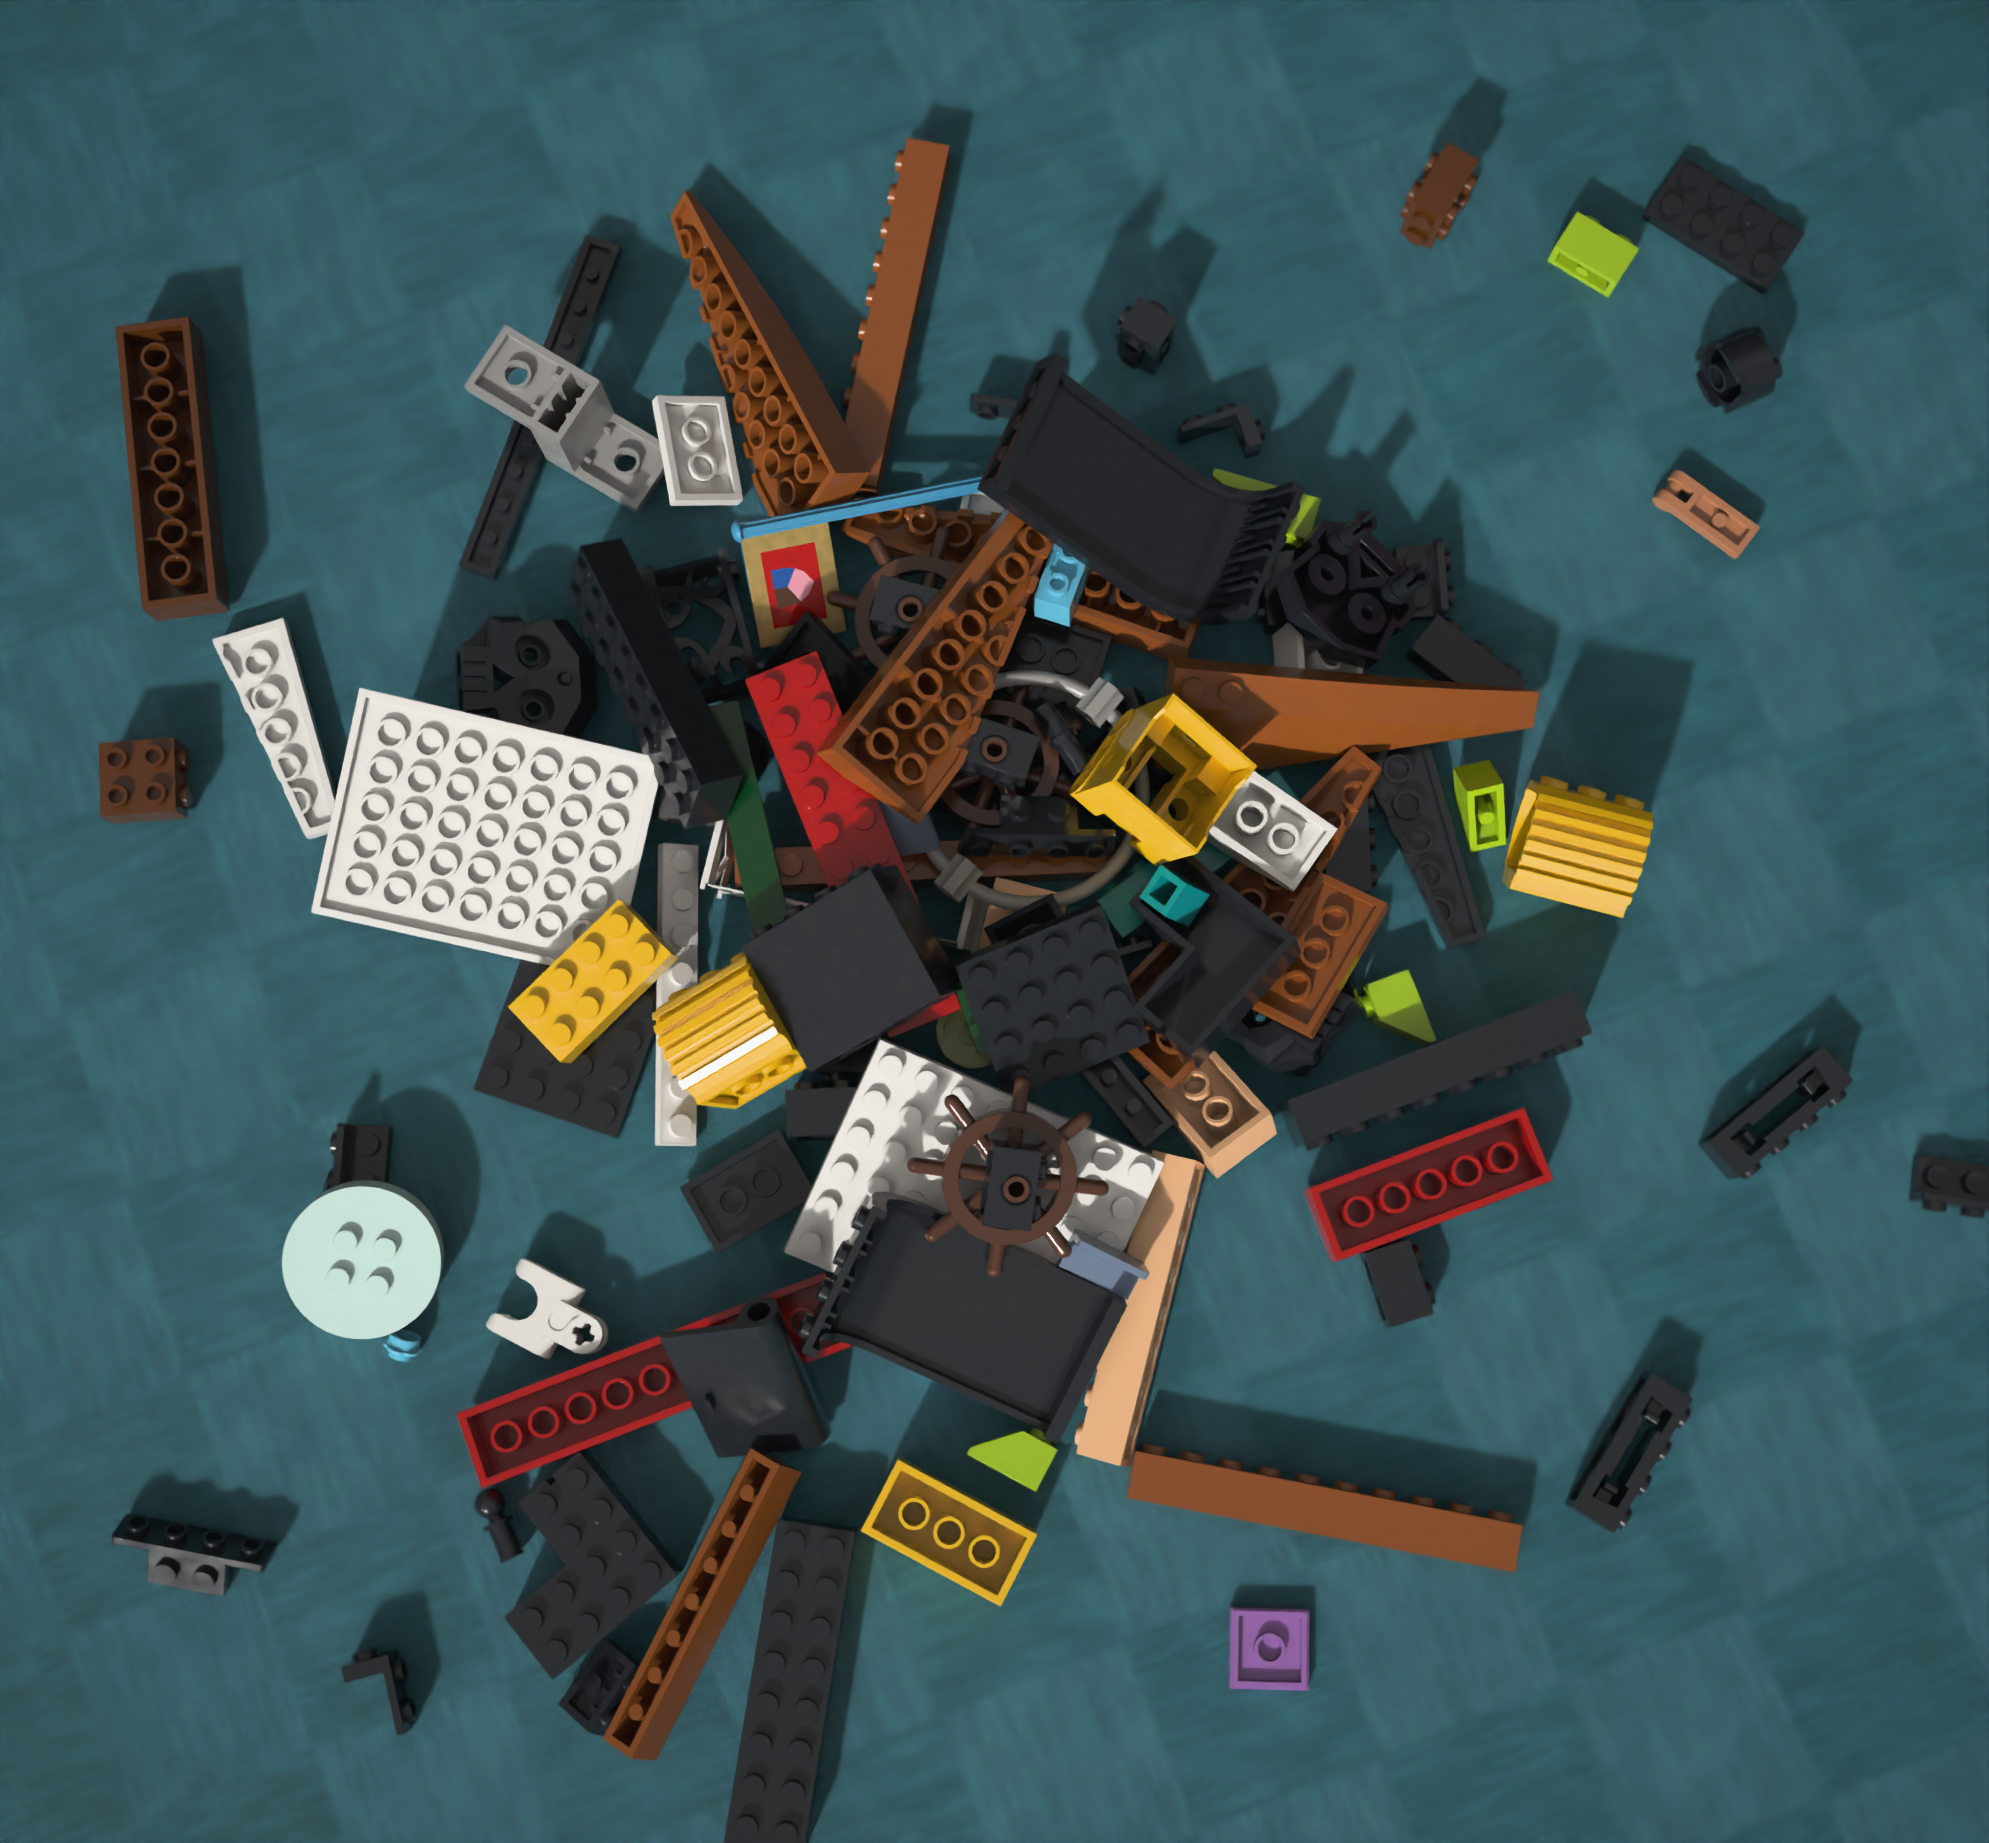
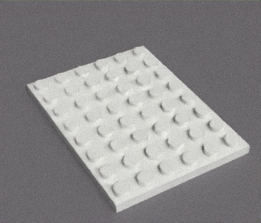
[311,688,658,965]
[784,1037,1165,1273]

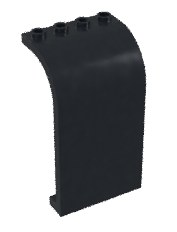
[977,352,1305,625]
[797,1192,1127,1444]

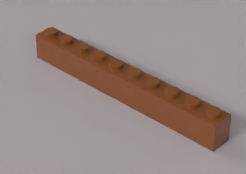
[843,137,950,497]
[734,840,1113,892]
[1126,1443,1523,1573]

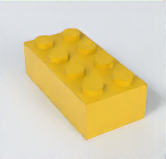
[508,899,680,1064]
[861,1456,1038,1607]

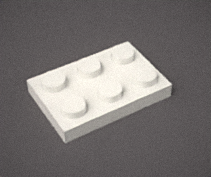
[652,395,743,506]

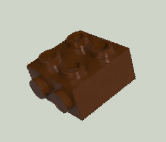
[1400,142,1480,250]
[98,737,193,824]

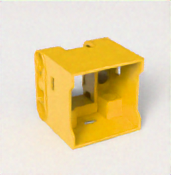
[1069,693,1257,866]

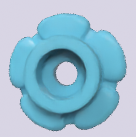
[383,1329,422,1362]

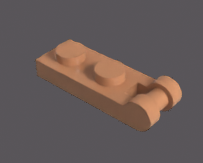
[1652,470,1761,560]

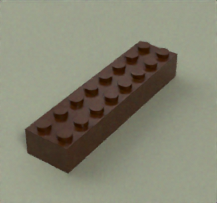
[115,317,230,621]

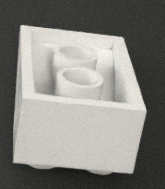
[1206,771,1337,892]

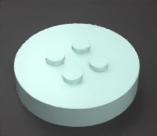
[282,1180,444,1339]

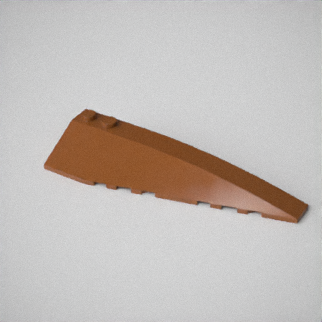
[670,191,871,517]
[1154,656,1540,771]

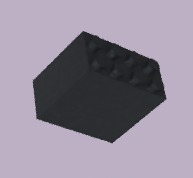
[741,863,962,1072]

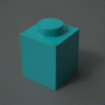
[1140,864,1210,927]

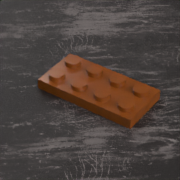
[1252,872,1389,1039]

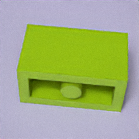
[1547,211,1639,298]

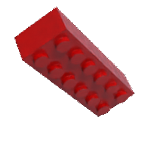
[1303,1107,1553,1262]

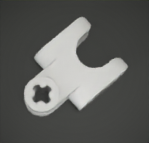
[486,1259,609,1360]

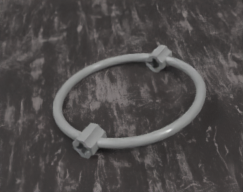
[925,670,1150,910]

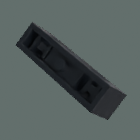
[1698,1046,1854,1180]
[1565,1372,1693,1533]

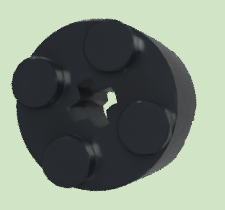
[1695,326,1783,413]

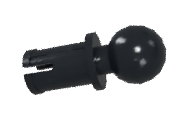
[474,1488,524,1563]

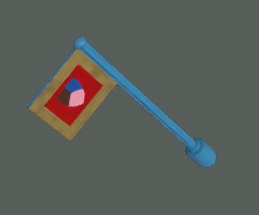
[731,475,983,648]

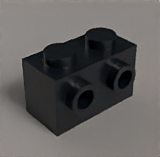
[1115,297,1178,376]

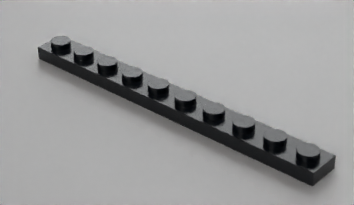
[459,234,622,581]

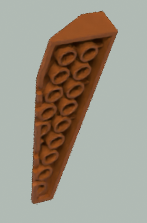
[841,498,1202,660]
[816,510,1053,824]
[1126,746,1382,1091]

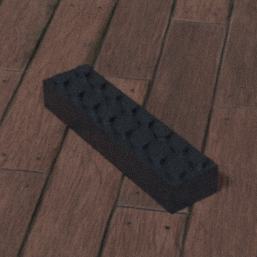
[566,538,743,829]
[1279,990,1592,1152]
[724,1515,858,1843]

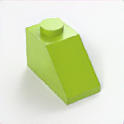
[1453,760,1506,853]
[1359,969,1437,1046]
[967,1426,1058,1492]

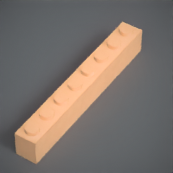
[1075,1150,1205,1467]

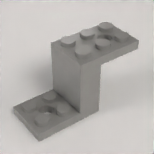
[464,324,665,514]

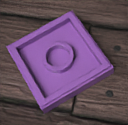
[1229,1606,1309,1691]

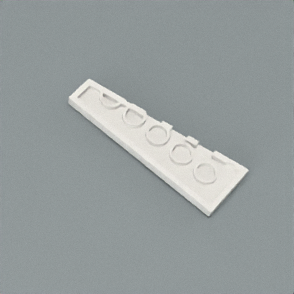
[212,618,336,840]

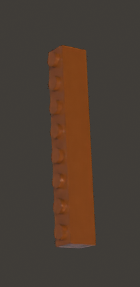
[603,1448,802,1761]

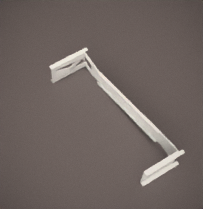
[699,820,988,953]

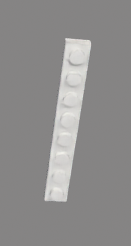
[655,843,698,1146]

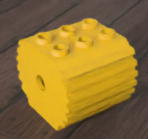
[1502,775,1654,918]
[652,952,807,1109]

